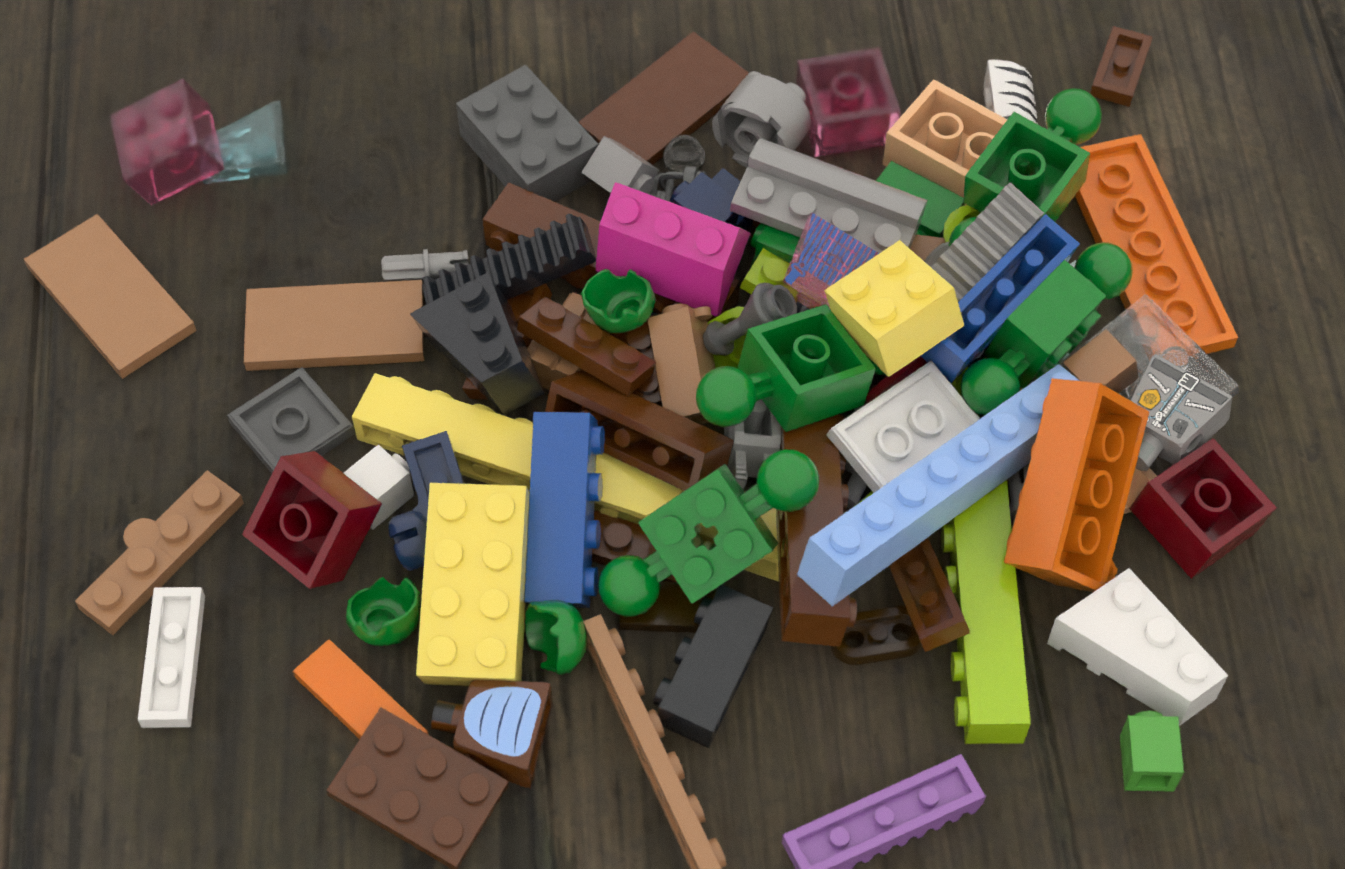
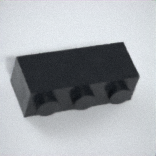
[653,584,773,748]

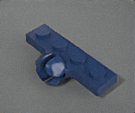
[389,431,465,571]

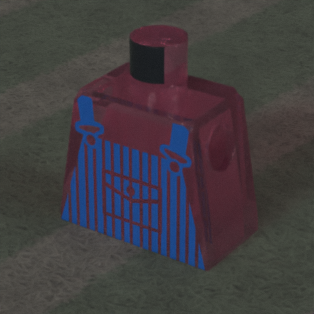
[783,212,879,314]

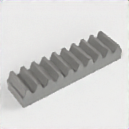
[931,182,1044,302]

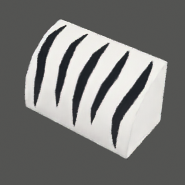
[983,60,1038,124]

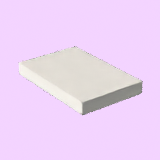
[827,361,980,493]

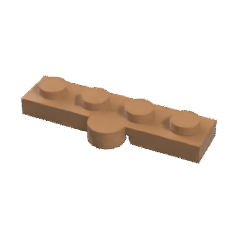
[75,470,244,635]

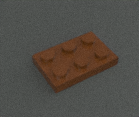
[326,707,509,869]

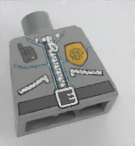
[1131,354,1232,471]

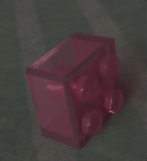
[796,47,900,157]
[110,79,224,205]

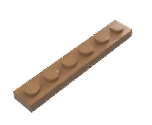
[583,614,726,869]

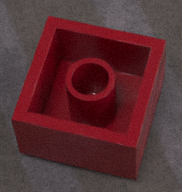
[1129,438,1277,579]
[242,451,382,589]

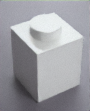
[344,444,414,530]

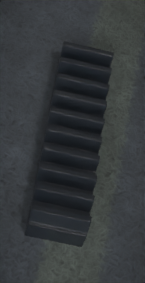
[422,214,597,304]

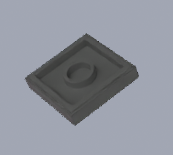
[227,367,355,473]

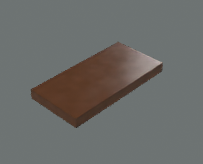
[579,32,749,165]

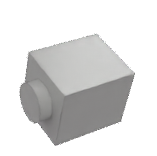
[582,136,659,194]

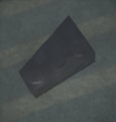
[410,272,545,415]

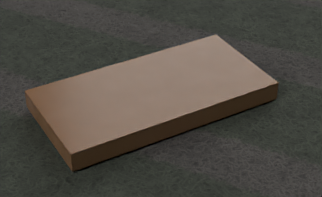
[24,214,196,379]
[244,280,424,371]

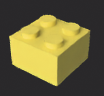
[824,240,965,377]

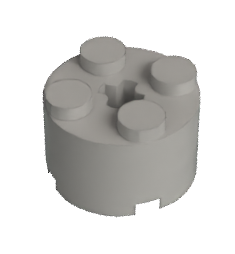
[712,71,811,168]

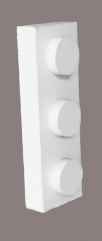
[138,587,205,728]

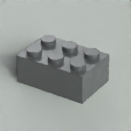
[456,65,599,202]

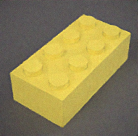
[416,483,530,686]

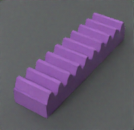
[782,754,986,869]

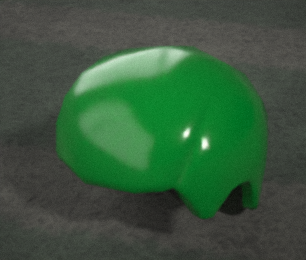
[581,269,656,333]
[346,577,420,646]
[525,600,588,675]

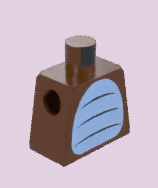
[431,680,553,788]

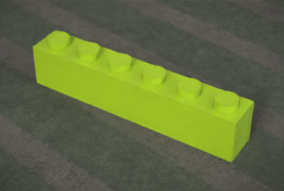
[941,480,1031,744]

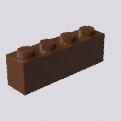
[545,370,734,491]

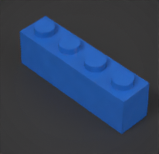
[921,214,1080,383]
[524,412,605,608]

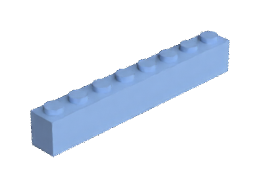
[797,364,1080,606]

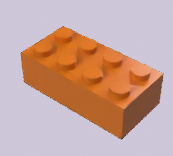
[1004,378,1149,592]

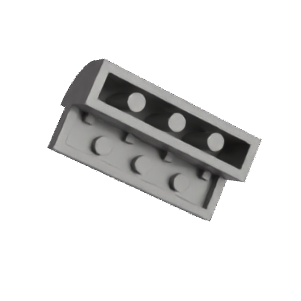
[730,138,928,262]

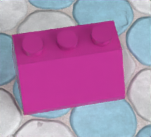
[596,182,750,316]

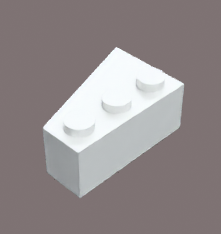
[1047,568,1228,726]

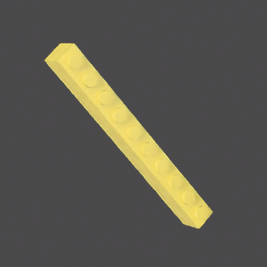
[352,373,779,582]

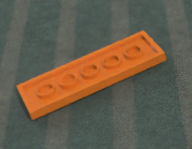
[1075,134,1238,363]

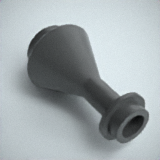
[703,283,797,356]

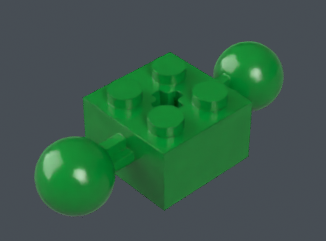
[948,88,1102,247]
[961,242,1133,416]
[696,304,886,432]
[598,449,819,617]

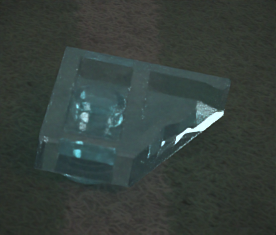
[199,101,288,184]

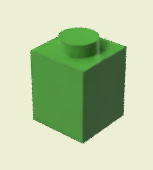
[1120,711,1184,791]

